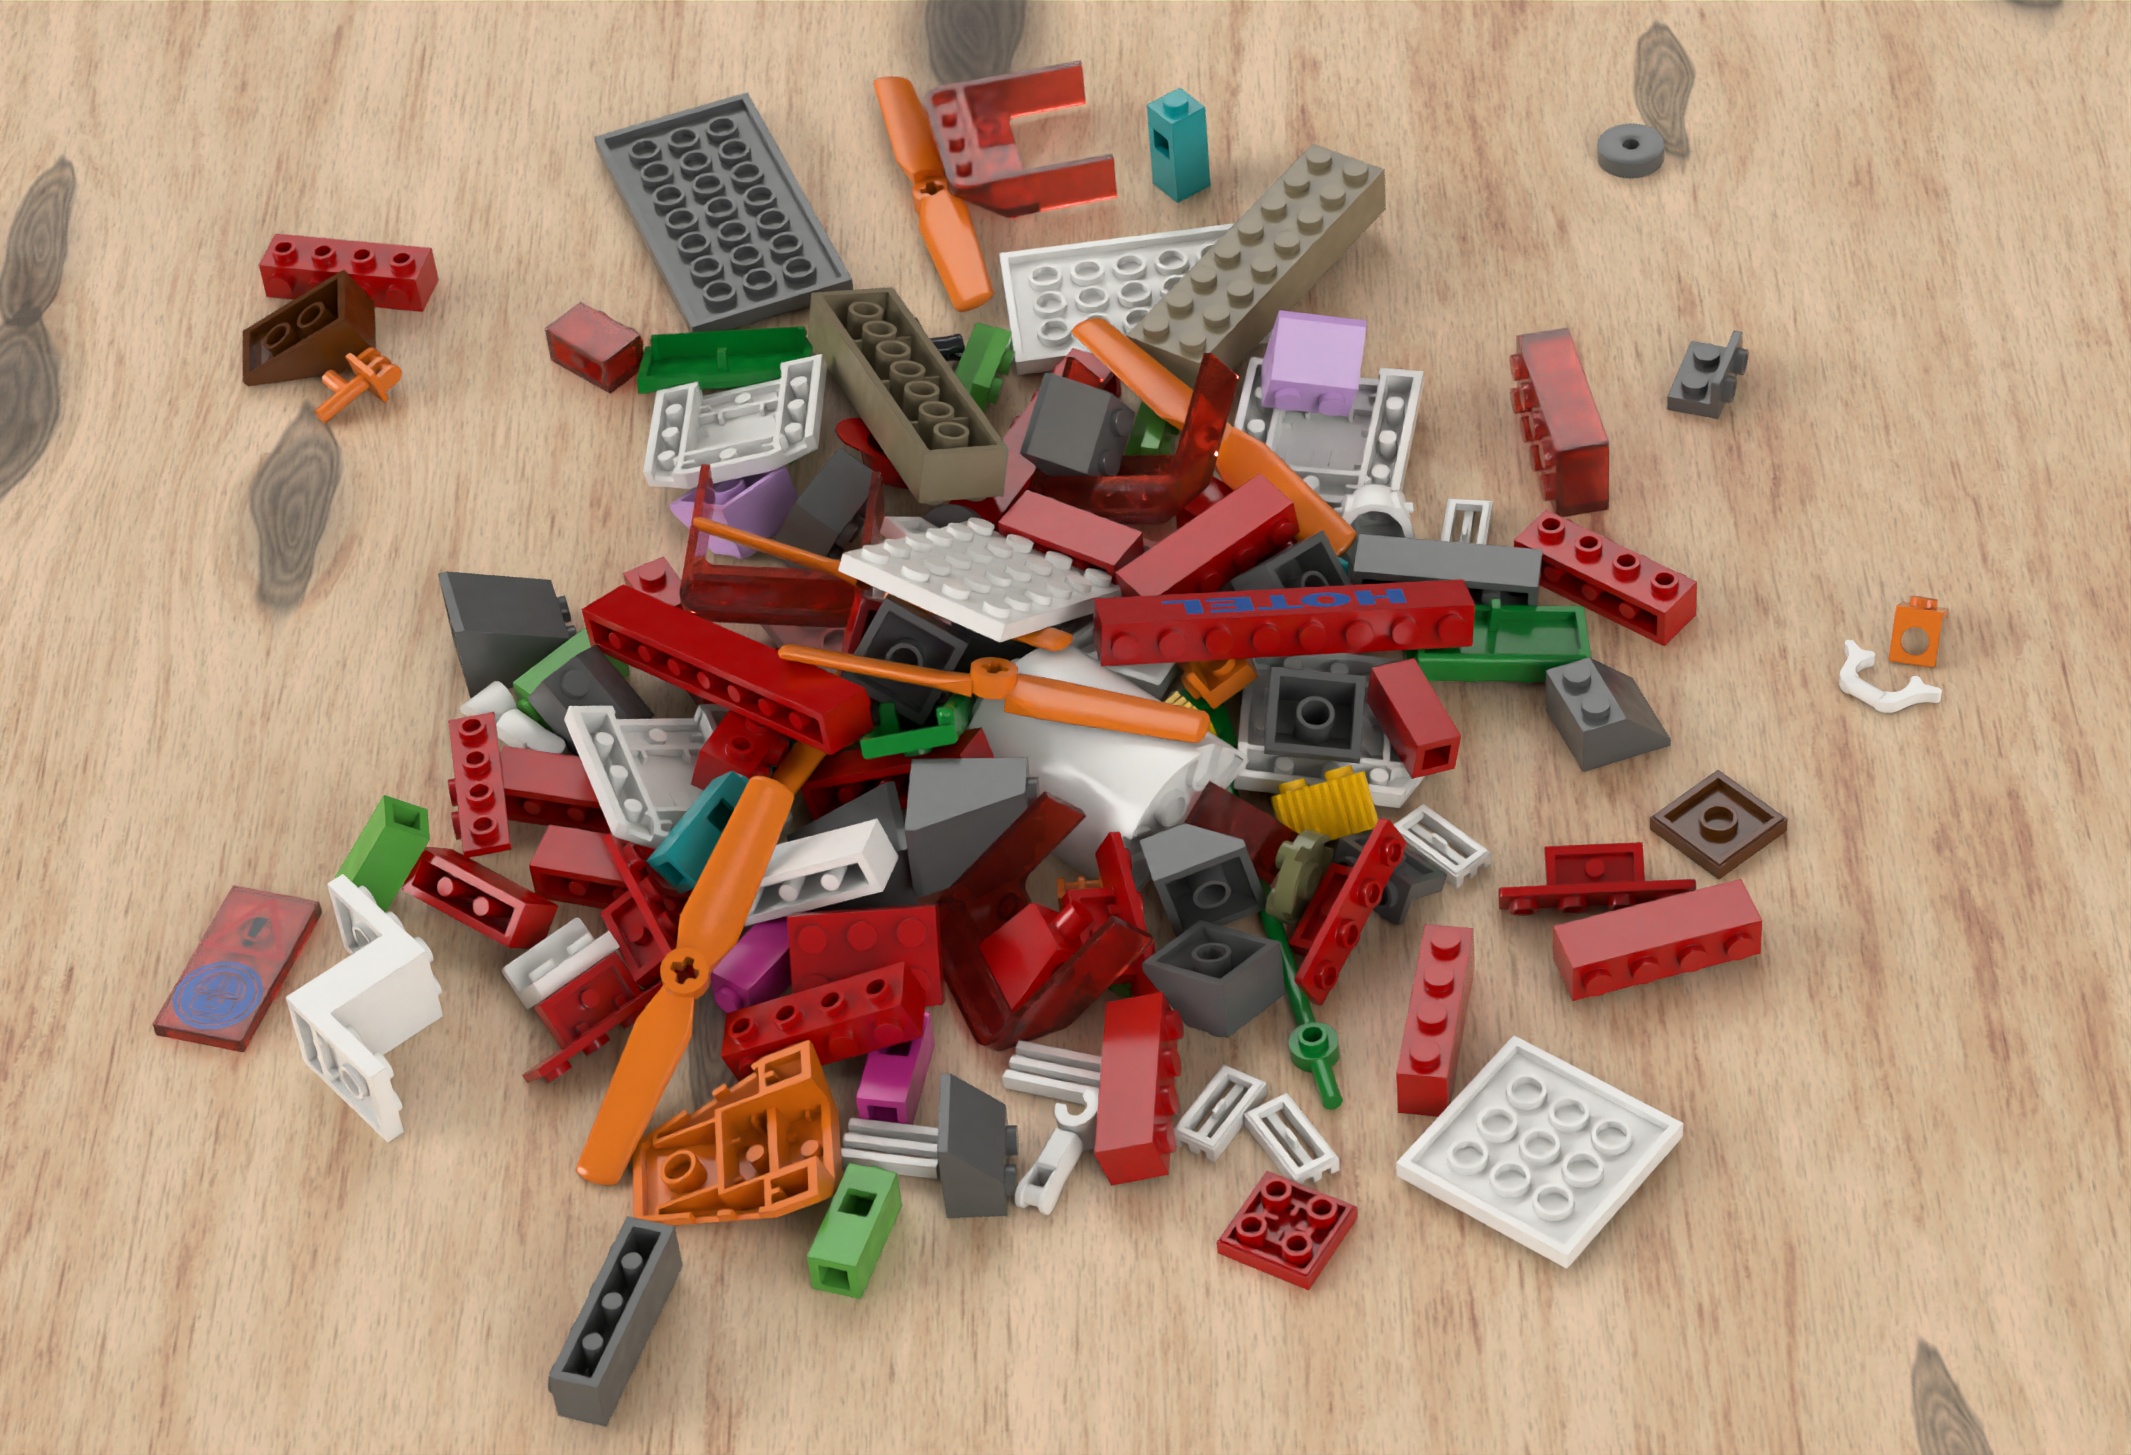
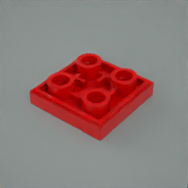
[1217,1171,1358,1291]

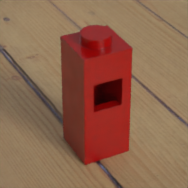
[1366,658,1461,779]

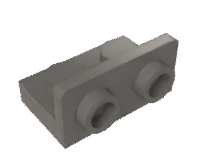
[1667,331,1749,419]
[1333,829,1447,925]

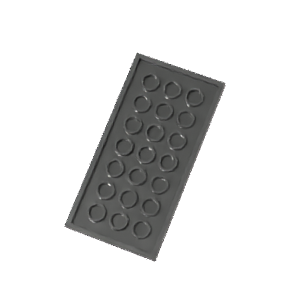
[594,92,854,332]

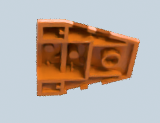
[632,1040,843,1226]

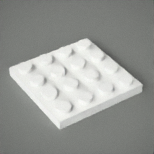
[1396,1035,1683,1269]

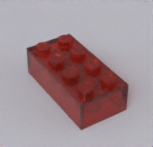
[1510,327,1609,517]

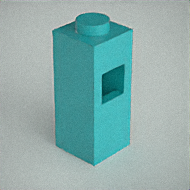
[1147,88,1211,203]
[646,770,749,894]

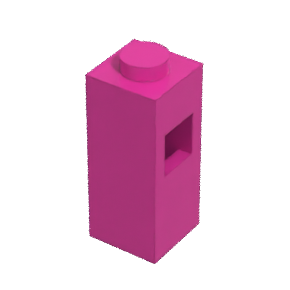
[710,910,811,1013]
[856,1012,935,1125]

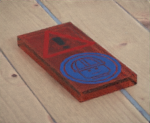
[153,885,322,1053]

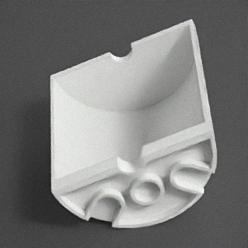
[968,645,1249,892]

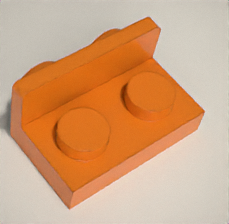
[1176,658,1259,709]

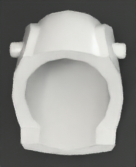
[1334,484,1415,585]

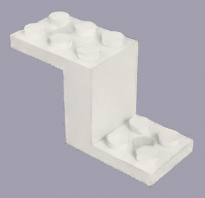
[286,874,443,1143]

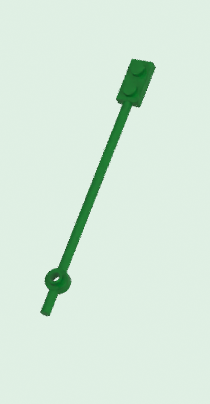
[1171,688,1343,1109]

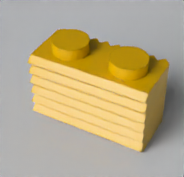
[1270,765,1378,842]

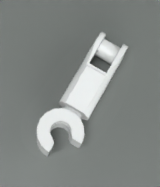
[460,681,566,755]
[1015,1088,1099,1215]

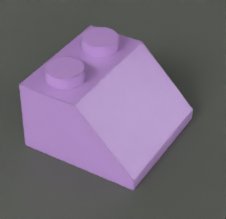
[1261,310,1367,416]
[669,466,799,559]

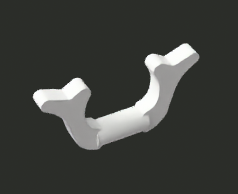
[1839,639,1942,713]

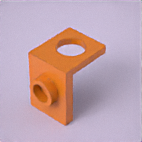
[1889,596,1949,668]

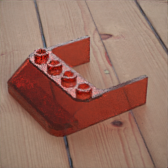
[924,60,1117,218]
[1029,353,1239,525]
[679,464,885,628]
[935,791,1154,1052]

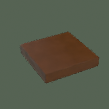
[1650,770,1788,880]

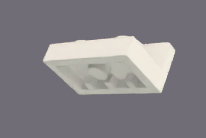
[502,918,620,1010]

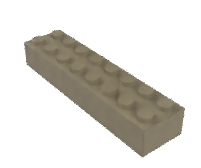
[1126,144,1386,401]
[808,287,1009,505]

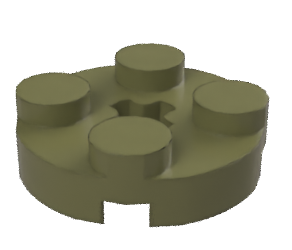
[1265,829,1334,928]

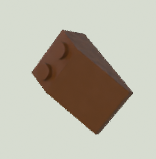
[243,270,376,387]

